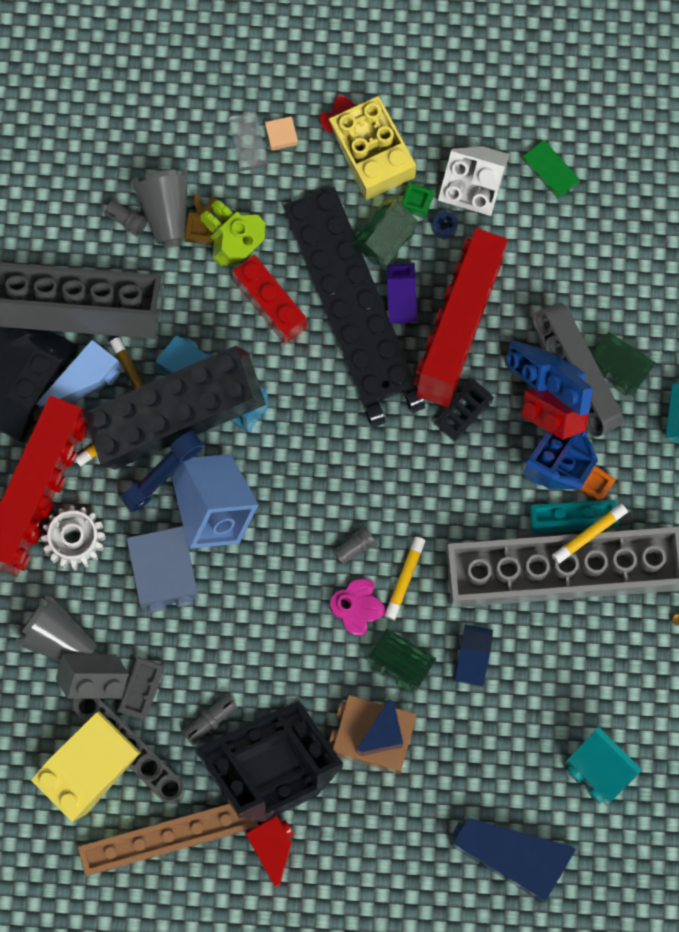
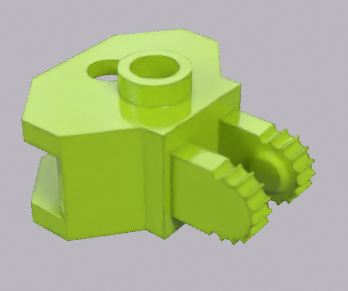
[200,200,266,266]

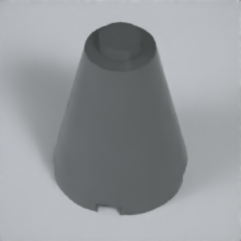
[132,169,188,249]
[14,594,99,662]

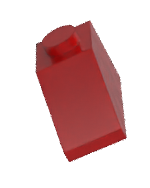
[246,816,294,889]

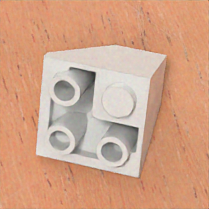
[438,146,510,216]

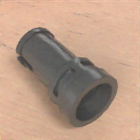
[104,200,148,237]
[332,526,377,566]

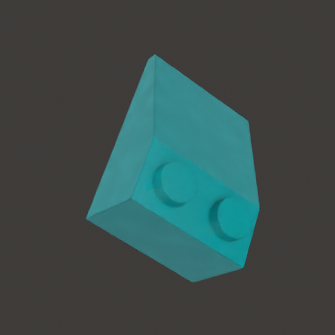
[565,727,642,805]

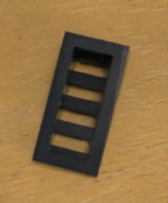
[434,379,494,443]

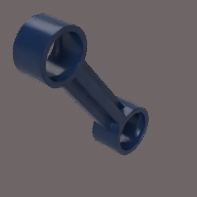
[120,431,204,513]

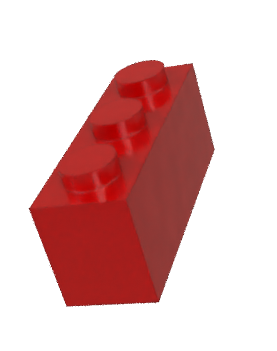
[232,255,307,344]

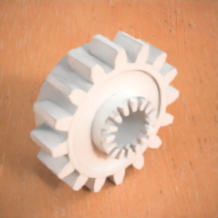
[41,506,106,570]

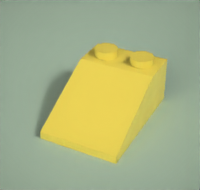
[31,711,141,822]

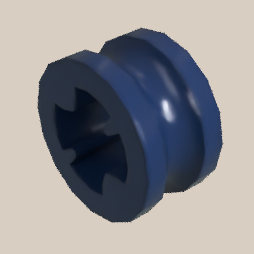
[432,211,458,240]

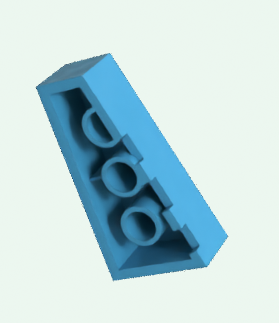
[156,335,268,433]

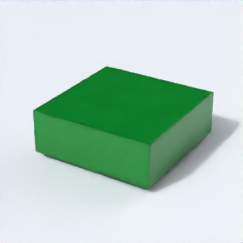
[400,183,435,219]

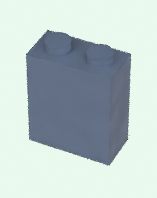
[127,526,199,613]

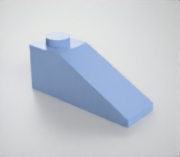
[36,340,121,412]

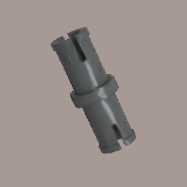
[181,694,239,746]

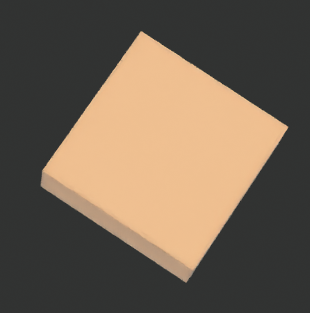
[265,116,298,151]

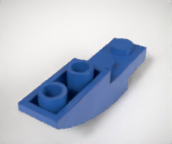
[506,341,593,415]

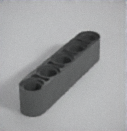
[533,302,623,437]
[74,699,185,805]

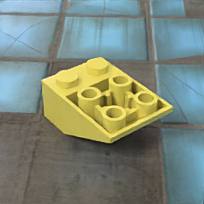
[329,96,416,201]

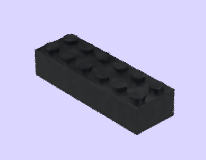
[84,345,266,470]

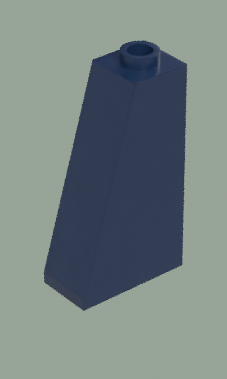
[450,818,576,903]

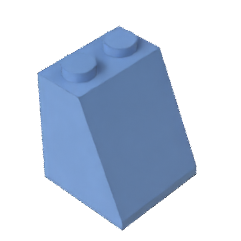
[172,454,259,549]

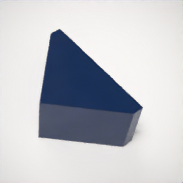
[454,624,493,687]
[357,699,403,756]

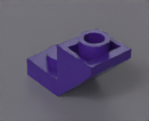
[387,263,417,324]

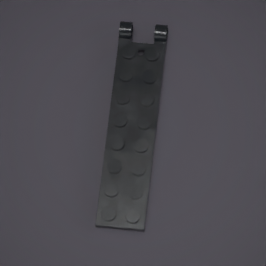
[283,187,426,428]

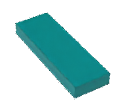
[530,499,619,534]

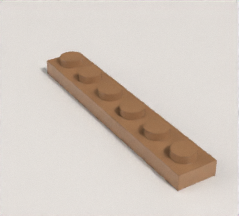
[78,804,258,877]

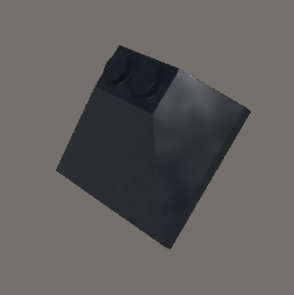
[0,327,78,442]
[195,700,343,821]

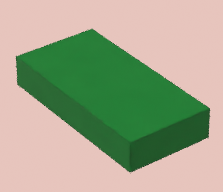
[522,140,580,199]

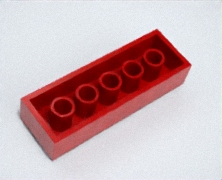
[414,228,508,407]
[0,395,89,577]

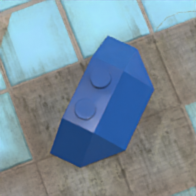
[523,430,598,489]

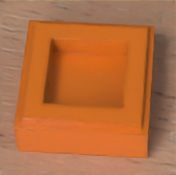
[577,466,616,501]

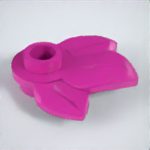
[329,579,386,636]

